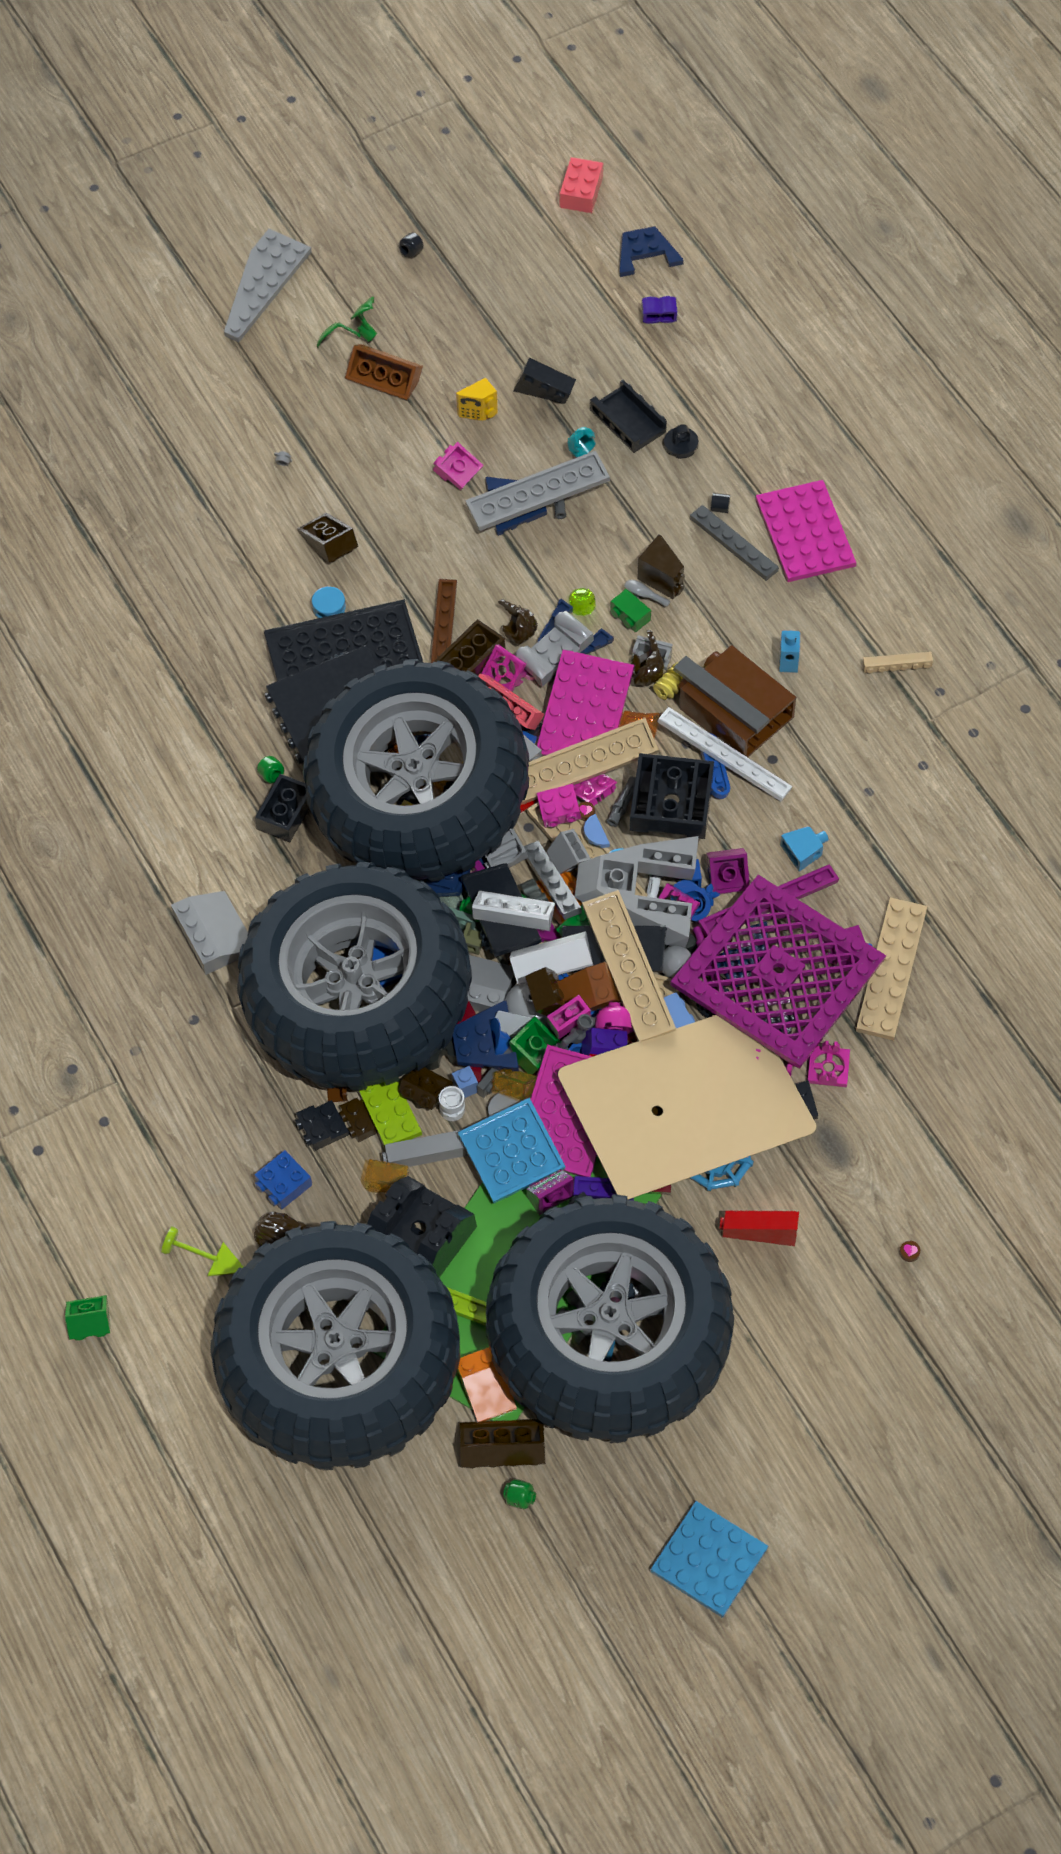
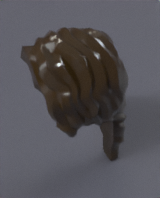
[498,599,538,645]
[631,630,664,686]
[254,1211,311,1247]

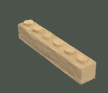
[862,652,933,673]

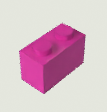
[547,995,591,1039]

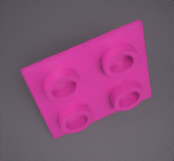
[573,774,617,806]

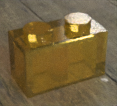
[492,1069,537,1100]
[364,1159,409,1193]

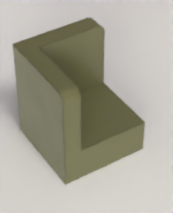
[463,922,482,955]

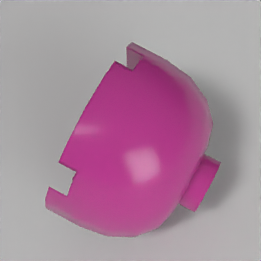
[595,1002,633,1034]

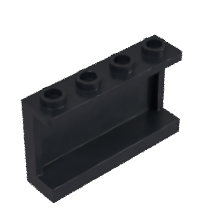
[590,379,667,453]

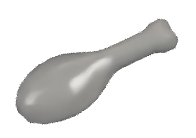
[624,580,670,607]

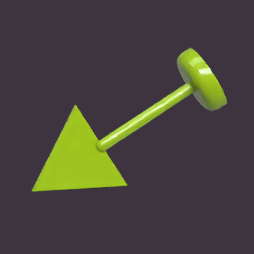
[161,1226,244,1277]

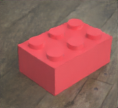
[560,157,603,213]

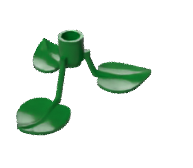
[317,296,377,349]

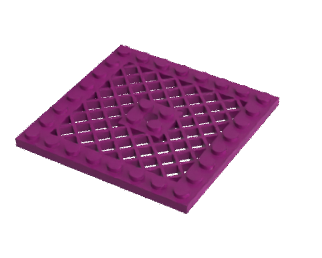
[670,874,886,1069]

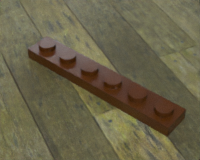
[431,579,457,663]

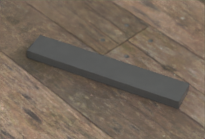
[673,656,770,734]

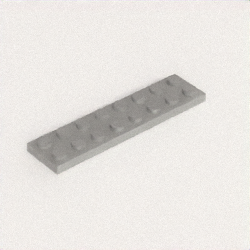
[465,451,610,531]

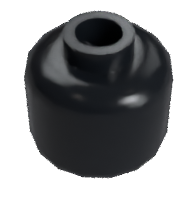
[399,233,424,258]

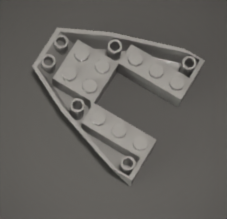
[575,836,699,948]

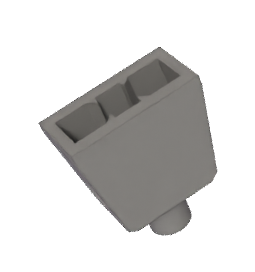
[547,829,591,874]

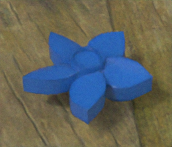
[701,883,720,906]

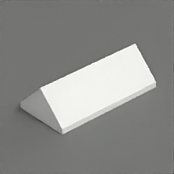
[472,891,555,931]
[510,931,593,986]

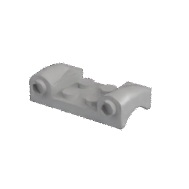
[516,611,594,687]
[484,829,528,868]

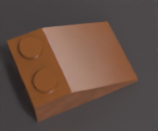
[558,962,621,1012]

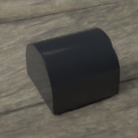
[711,493,731,513]

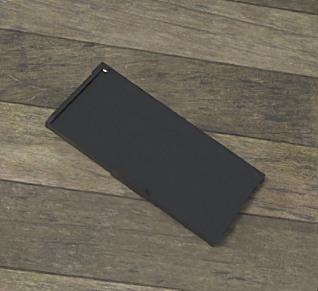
[460,863,542,957]
[562,925,667,973]

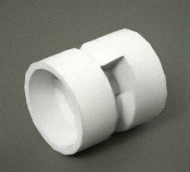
[439,1086,465,1121]

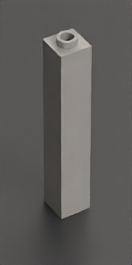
[382,1130,468,1171]

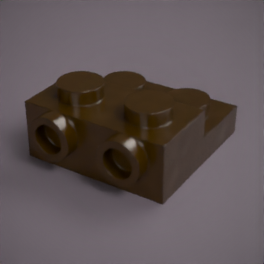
[398,1067,453,1110]
[338,1097,377,1143]

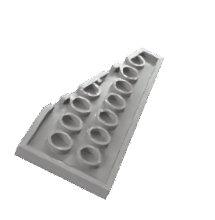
[224,229,312,342]

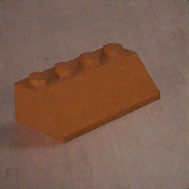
[345,344,423,400]

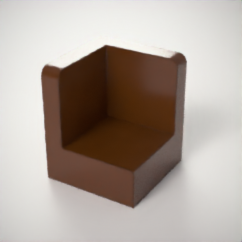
[327,1086,348,1102]

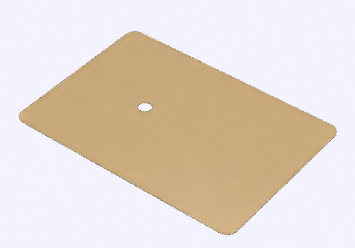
[558,1008,816,1200]

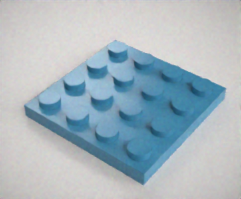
[458,1098,566,1204]
[650,1501,768,1618]

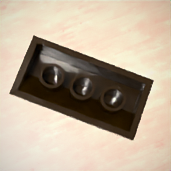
[434,619,506,676]
[460,1419,545,1468]

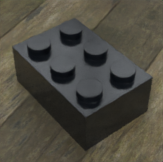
[255,774,310,842]

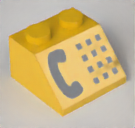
[456,378,498,421]

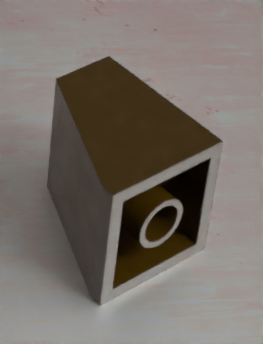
[637,534,685,599]

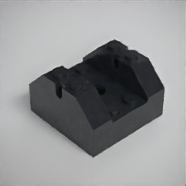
[630,753,714,839]
[367,1176,477,1278]

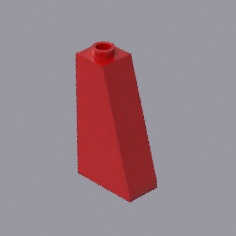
[719,1210,799,1247]

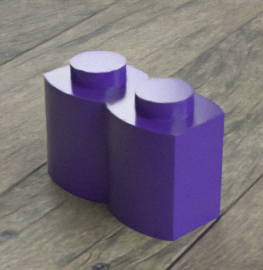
[641,296,678,324]

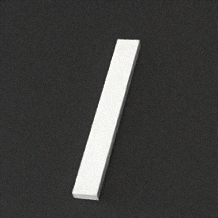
[658,707,792,802]

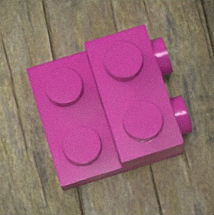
[433,442,484,491]
[537,784,582,828]

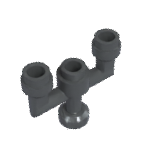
[555,1014,596,1050]

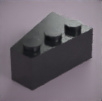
[513,357,576,404]

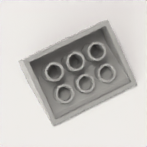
[171,891,248,975]
[467,955,515,1012]

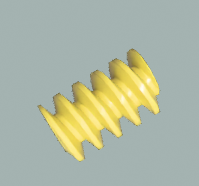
[653,662,683,700]

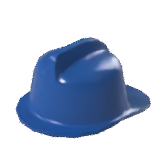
[671,880,711,921]
[490,1018,511,1055]

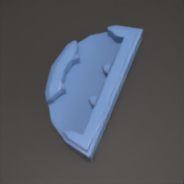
[584,814,610,848]

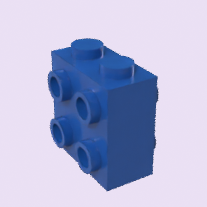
[254,1150,312,1210]

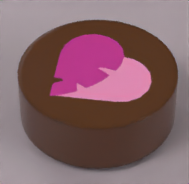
[578,802,595,821]
[900,1241,921,1262]

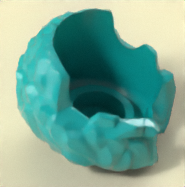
[567,427,596,457]

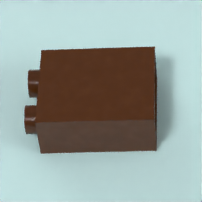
[678,645,796,758]

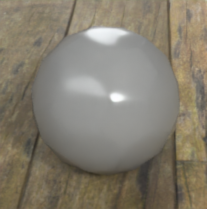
[663,945,692,979]

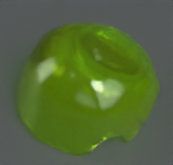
[569,588,596,616]

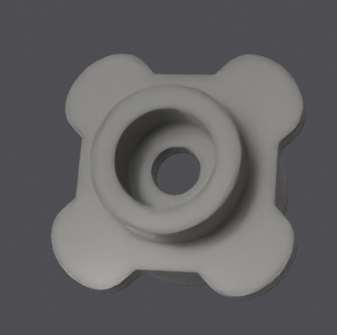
[274,451,292,466]

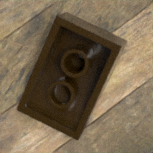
[297,513,359,563]
[525,967,564,1016]

